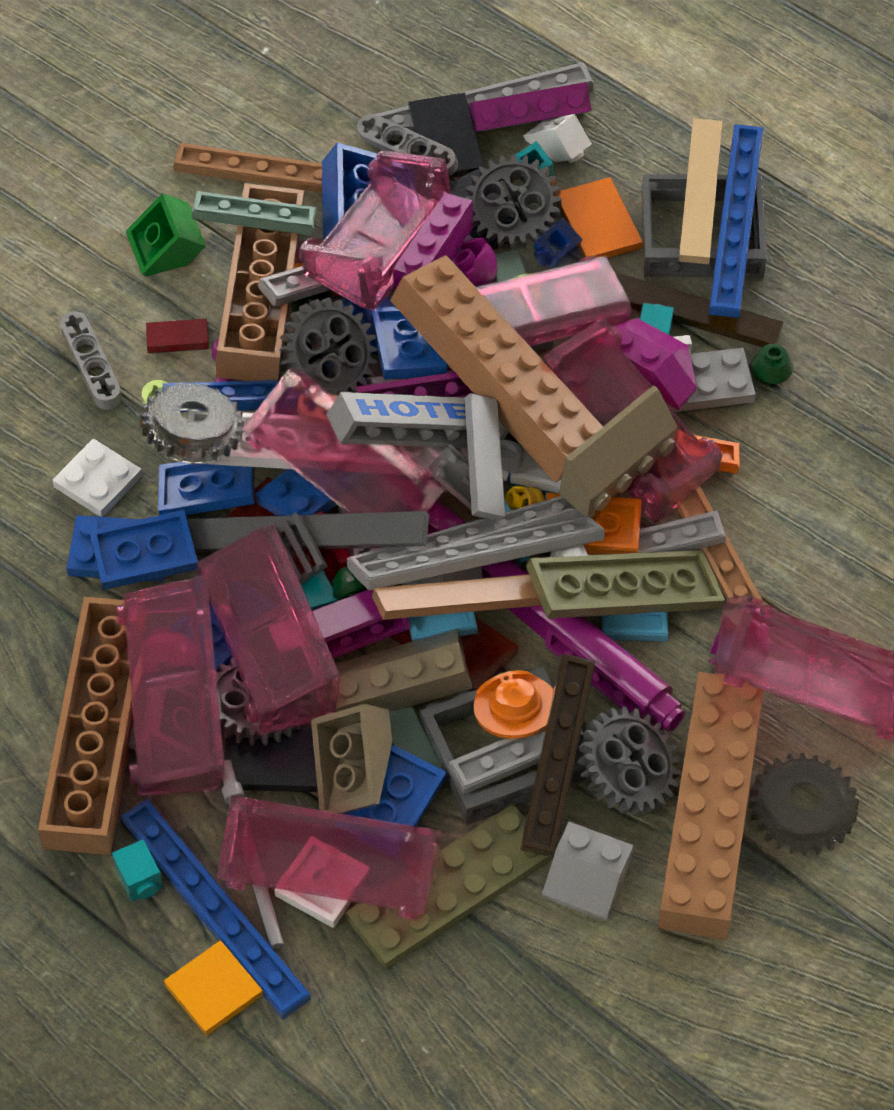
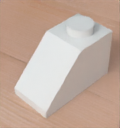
[523,114,592,163]

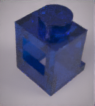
[533,218,583,269]

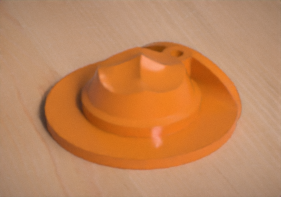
[474,670,554,739]

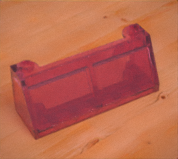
[299,150,451,310]
[447,256,632,371]
[543,318,723,524]
[241,368,448,548]
[193,525,341,735]
[116,577,225,796]
[714,595,894,741]
[217,795,444,920]

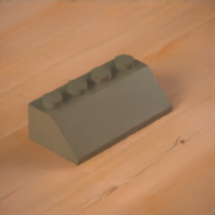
[559,385,678,517]
[330,629,473,712]

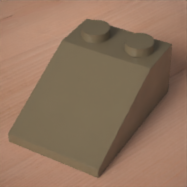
[311,704,392,819]

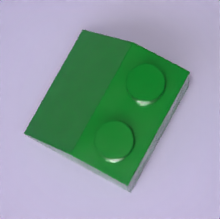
[126,193,206,277]

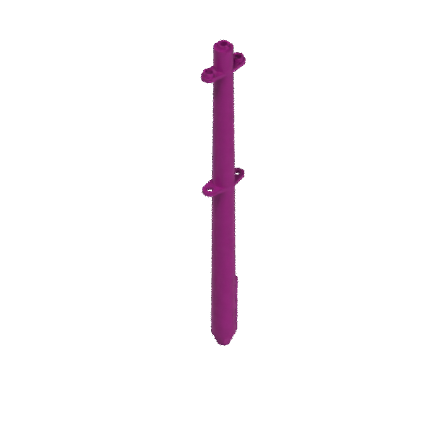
[211,338,686,732]

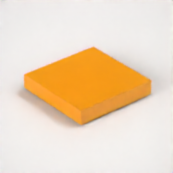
[164,940,263,1036]

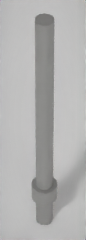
[218,760,284,949]

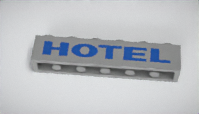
[326,392,509,448]

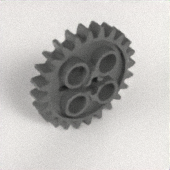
[464,154,562,250]
[279,298,378,396]
[201,655,310,745]
[577,707,681,816]

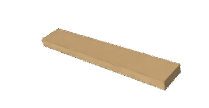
[679,118,722,264]

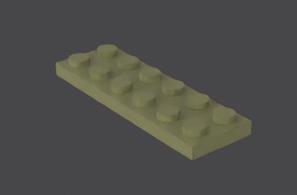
[526,550,725,619]
[345,804,553,969]

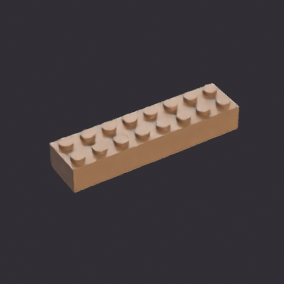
[215,183,304,381]
[390,255,603,483]
[38,597,152,855]
[658,672,765,940]

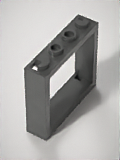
[641,174,767,278]
[420,666,591,825]

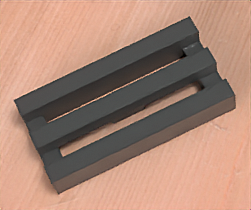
[270,512,328,584]

